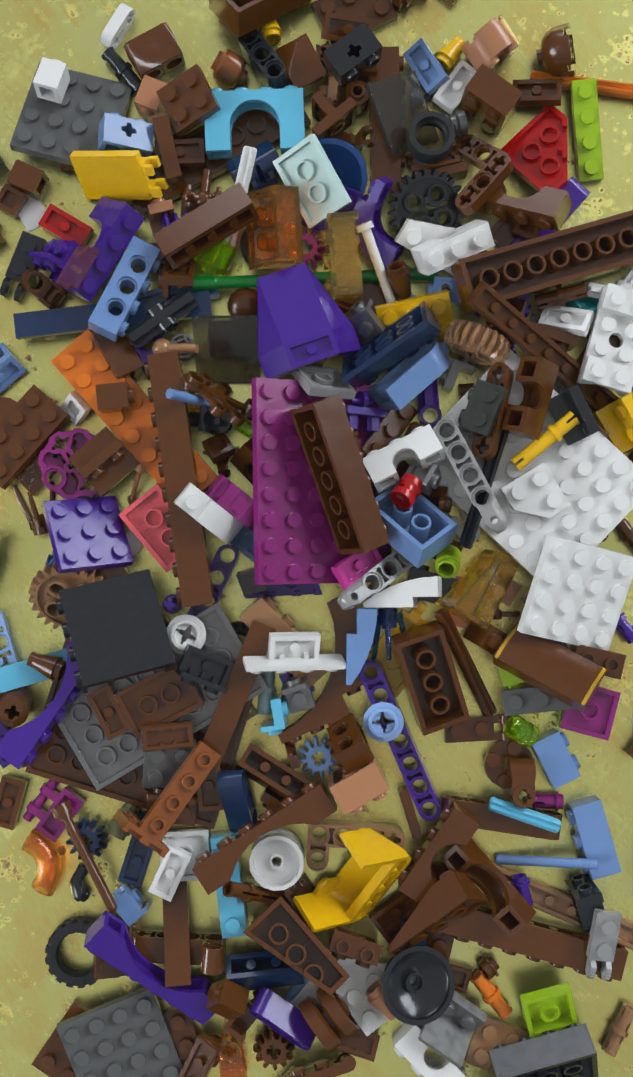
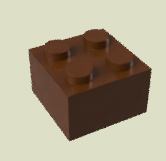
[459,63,523,136]

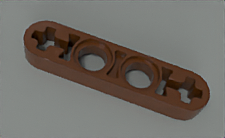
[471,362,514,461]

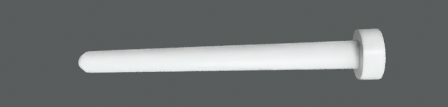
[356,220,396,303]

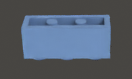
[565,795,622,880]

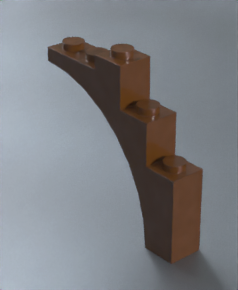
[278,597,374,745]

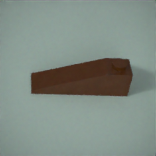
[387,870,489,954]

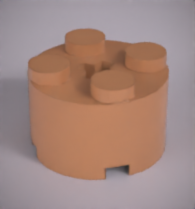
[461,15,520,71]

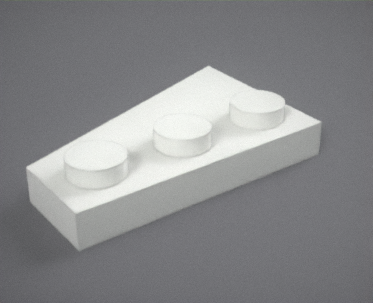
[394,218,456,275]

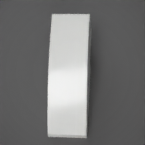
[363,576,442,608]

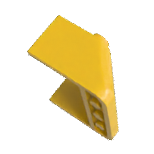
[292,827,411,933]

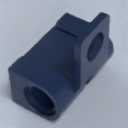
[225,140,284,210]

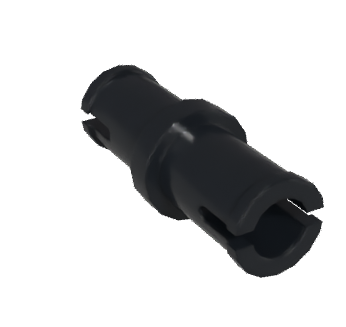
[101,47,142,96]

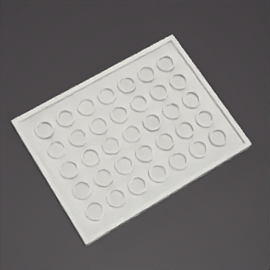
[407,349,633,577]

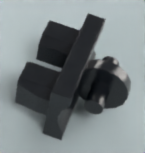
[189,406,232,436]

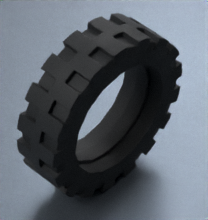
[45,916,98,988]

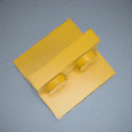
[592,390,633,453]

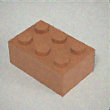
[328,754,389,815]

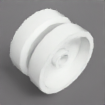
[249,827,305,891]

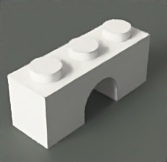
[410,219,495,276]
[363,424,446,493]
[392,1023,467,1077]

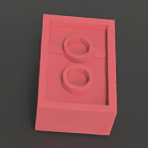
[119,483,176,573]

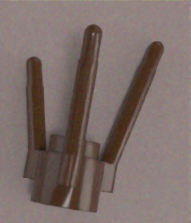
[12,481,55,536]

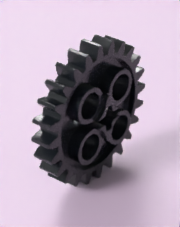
[387,168,467,235]

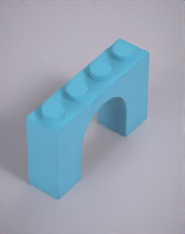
[205,85,305,160]

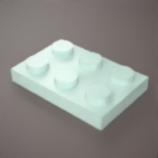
[272,134,352,229]

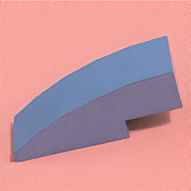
[346,608,377,685]

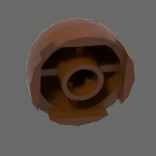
[537,23,576,77]

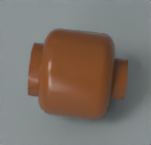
[210,49,248,88]

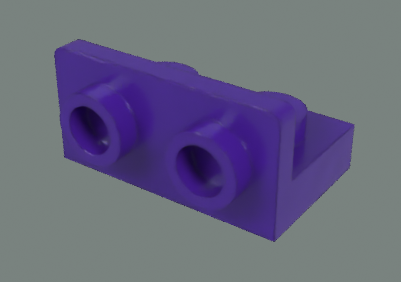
[27,239,82,272]

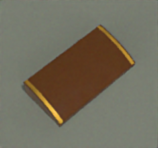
[493,622,608,713]

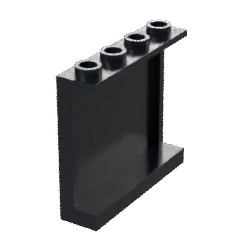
[55,569,176,693]

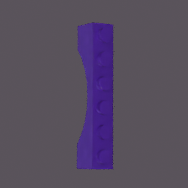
[0,641,82,769]
[84,910,215,1025]

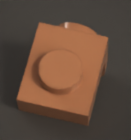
[147,198,174,234]

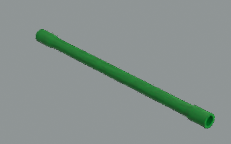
[193,267,438,292]

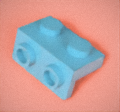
[260,693,291,736]

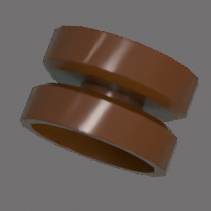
[298,987,359,1052]

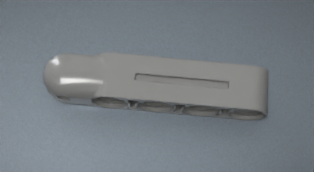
[435,418,508,534]
[337,550,413,610]

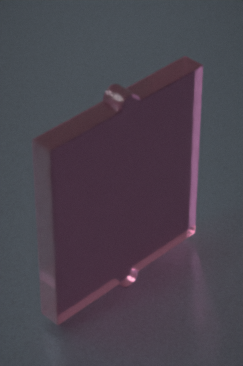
[55,245,100,289]

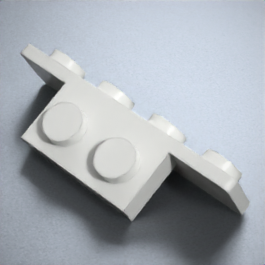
[243,631,346,674]

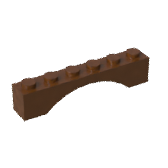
[192,780,338,895]

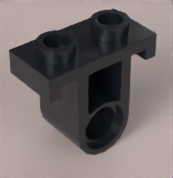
[565,874,604,933]

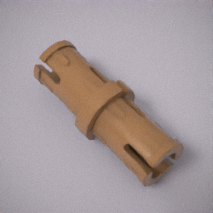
[601,1003,633,1057]

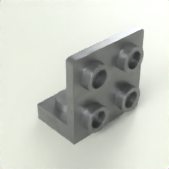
[418,991,488,1068]

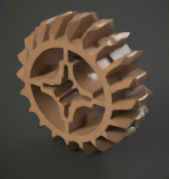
[443,319,511,367]

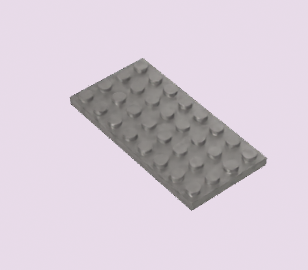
[46,602,269,791]

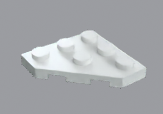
[335,957,416,1036]

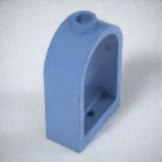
[367,340,451,410]

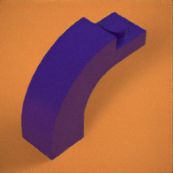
[353,176,405,271]

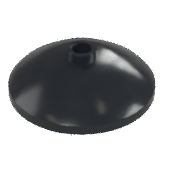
[381,945,455,1026]

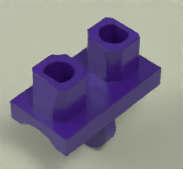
[346,391,387,433]

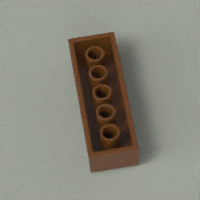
[289,394,390,554]

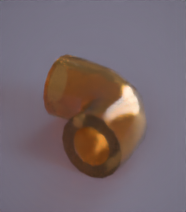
[21,828,62,896]

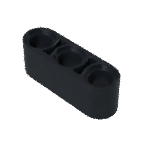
[237,29,289,89]

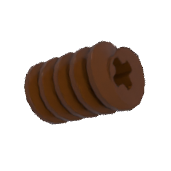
[0,687,33,727]

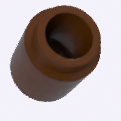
[345,80,370,114]

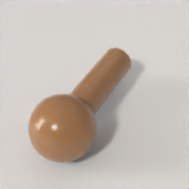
[152,338,199,354]

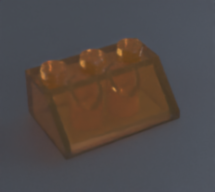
[246,185,303,270]

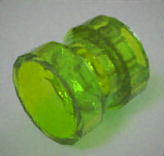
[504,715,540,747]

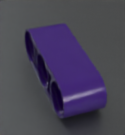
[249,987,316,1051]

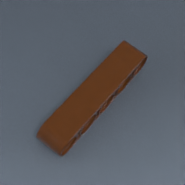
[441,795,563,840]

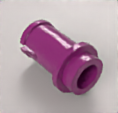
[532,791,564,812]

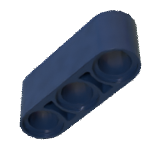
[217,769,258,832]

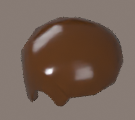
[227,288,258,319]

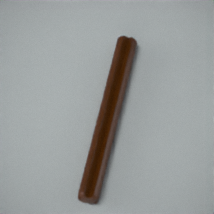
[434,608,497,717]

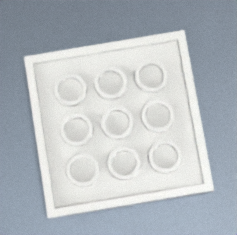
[517,534,633,651]

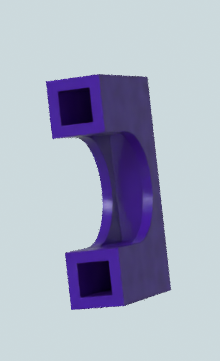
[49,196,145,302]

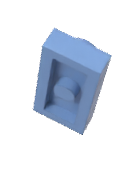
[403,38,450,95]

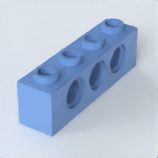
[88,236,163,342]

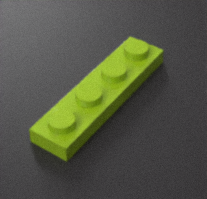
[570,78,604,183]

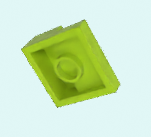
[519,982,578,1039]

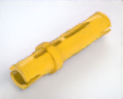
[509,411,580,472]

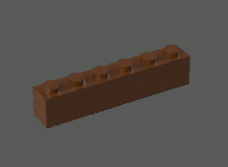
[369,46,406,201]

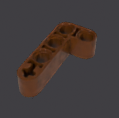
[132,930,226,975]

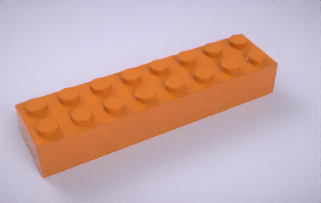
[51,329,218,493]

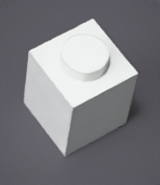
[33,57,70,104]

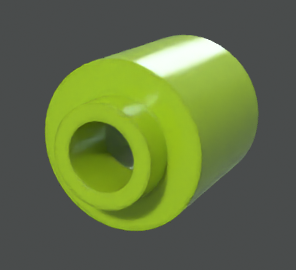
[434,545,461,578]

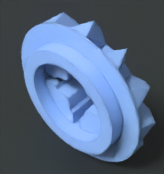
[363,701,404,742]

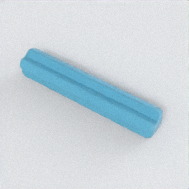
[488,797,561,833]

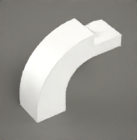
[174,482,244,544]

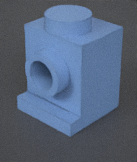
[427,276,461,308]
[113,883,152,927]

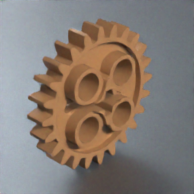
[28,561,103,629]

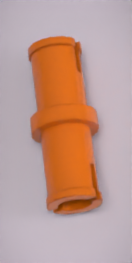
[470,970,513,1020]

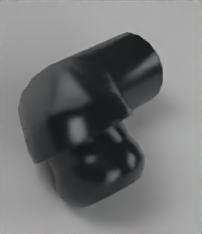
[69,863,90,902]

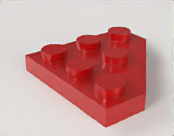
[500,106,568,191]

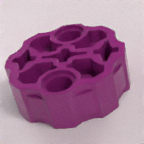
[38,428,100,500]
[205,473,254,532]

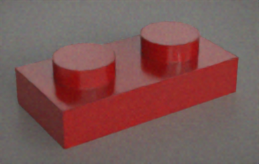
[38,203,94,251]

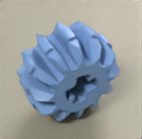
[299,735,337,778]

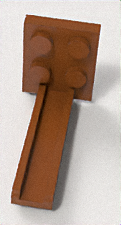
[113,741,221,858]

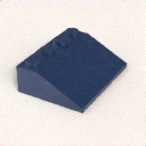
[341,301,442,388]

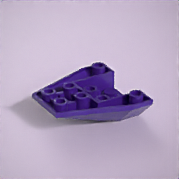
[257,262,361,379]

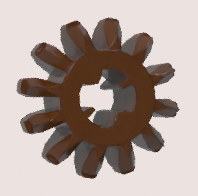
[253,1026,295,1071]

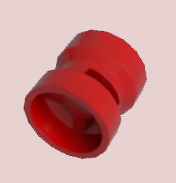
[389,474,423,510]

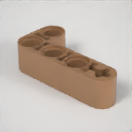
[306,819,405,872]

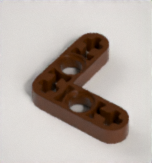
[455,134,514,216]

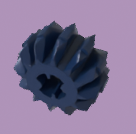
[66,817,109,860]

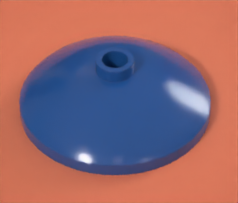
[319,138,368,194]

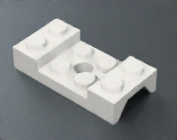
[577,283,633,396]

